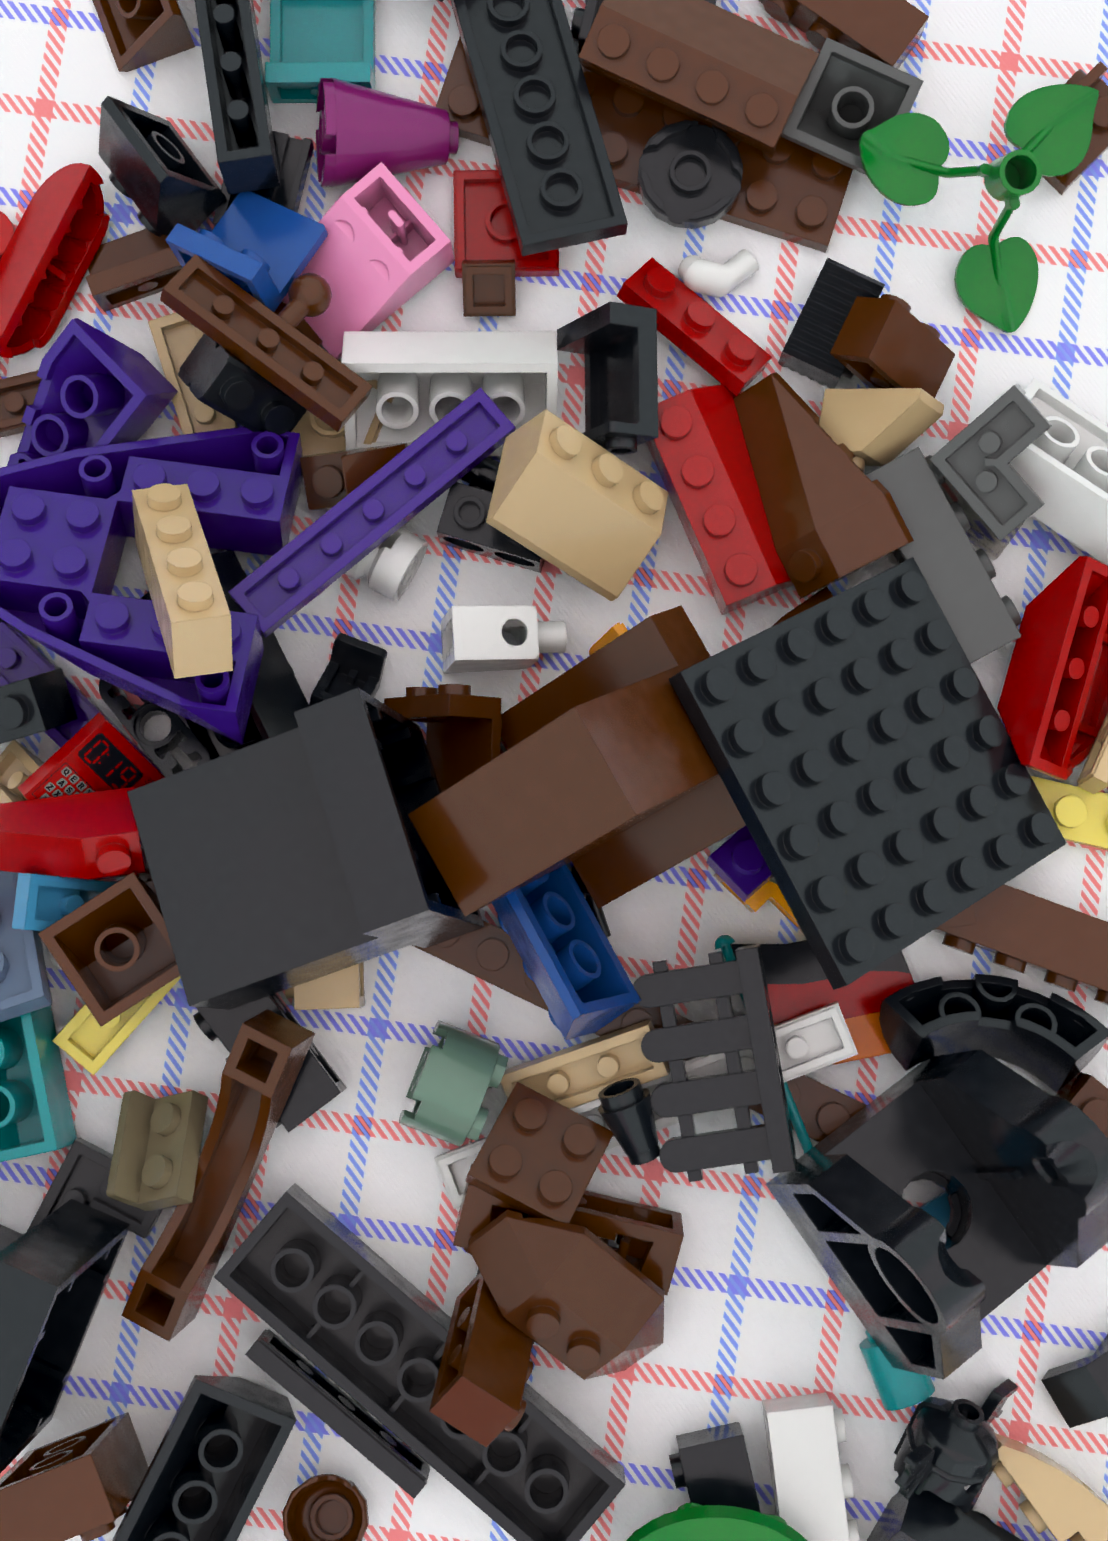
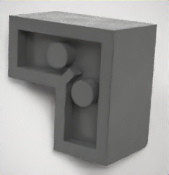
[930,385,1052,541]

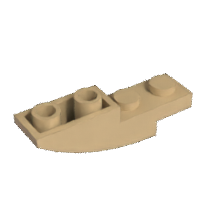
[993,1433,1108,1541]

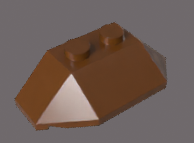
[468,1210,664,1380]

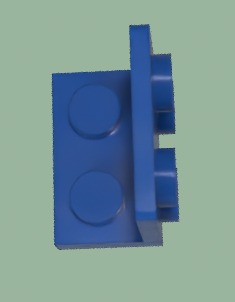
[165,191,328,312]

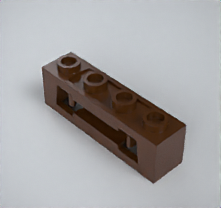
[453,1164,684,1295]

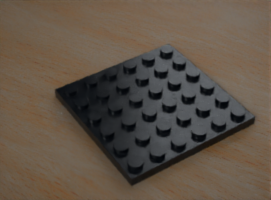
[669,557,1067,990]

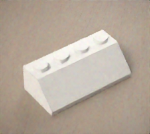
[341,331,558,456]
[1010,378,1108,566]

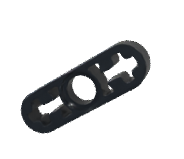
[99,679,213,777]

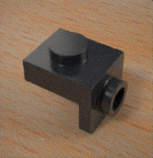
[309,633,387,706]

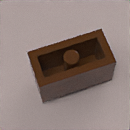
[830,294,955,398]

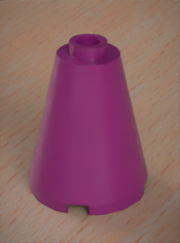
[316,77,459,188]

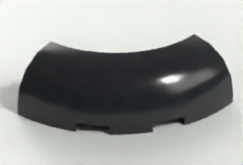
[879,974,1108,1093]

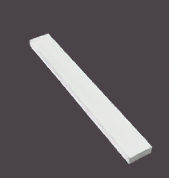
[434,1001,858,1209]

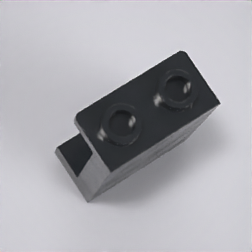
[557,302,658,455]

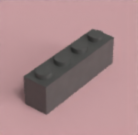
[866,447,1022,664]

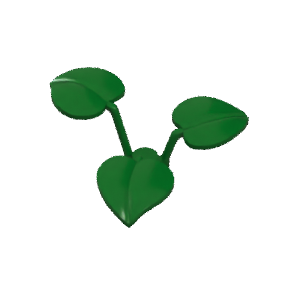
[859,84,1099,333]

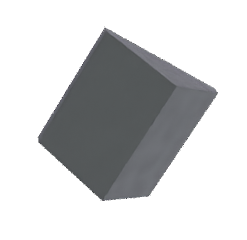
[782,38,924,175]

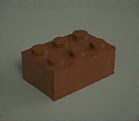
[0,1412,149,1541]

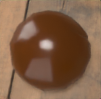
[282,1474,369,1541]

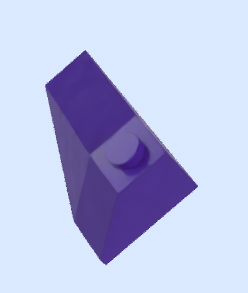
[7,318,178,466]

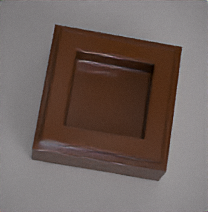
[462,260,516,317]

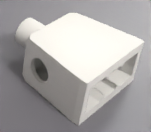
[441,605,567,674]

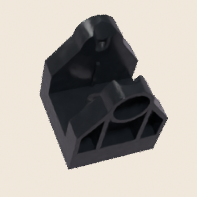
[765,1049,1108,1380]

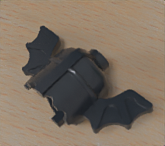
[894,1378,1018,1514]

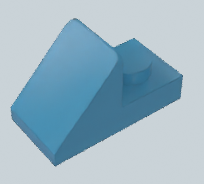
[12,873,117,931]

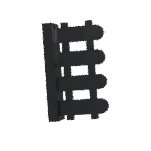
[633,944,797,1182]

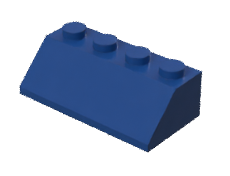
[492,864,641,1040]

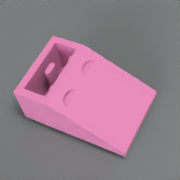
[282,162,454,360]

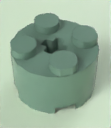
[399,1020,509,1147]

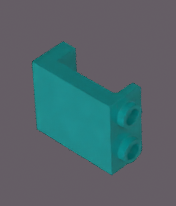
[265,0,376,103]

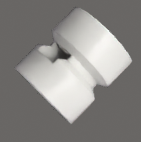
[345,527,428,602]

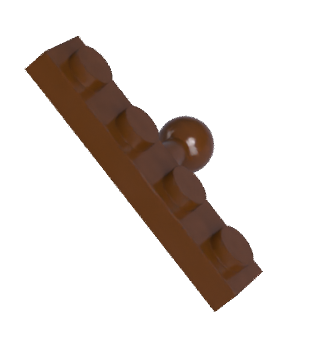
[160,254,373,432]

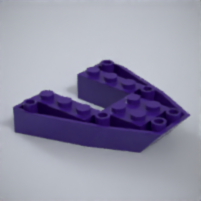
[0,427,303,744]

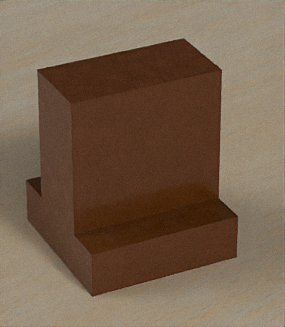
[408,605,746,917]

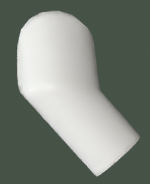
[678,249,759,298]

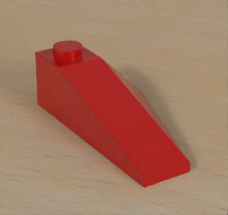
[0,787,149,880]

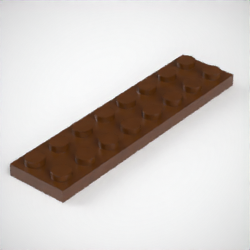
[436,37,853,253]

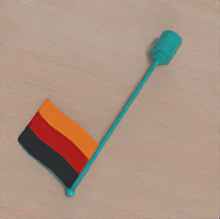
[714,935,935,1411]

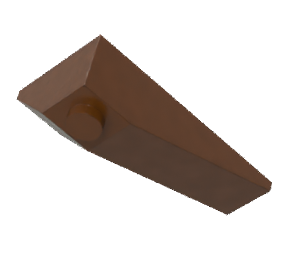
[733,372,914,599]

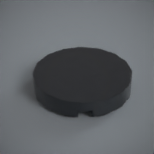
[637,120,743,229]

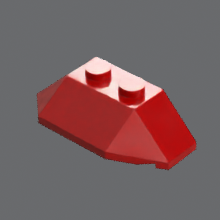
[997,556,1108,780]

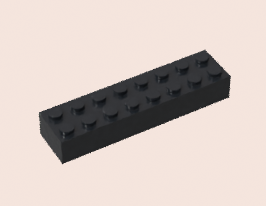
[214,1183,626,1541]

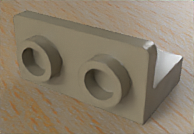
[106,1090,208,1211]

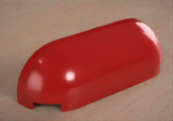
[0,163,110,358]

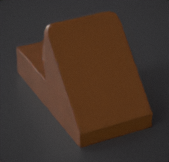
[300,443,408,510]

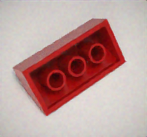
[646,384,793,615]

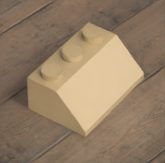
[486,409,669,601]

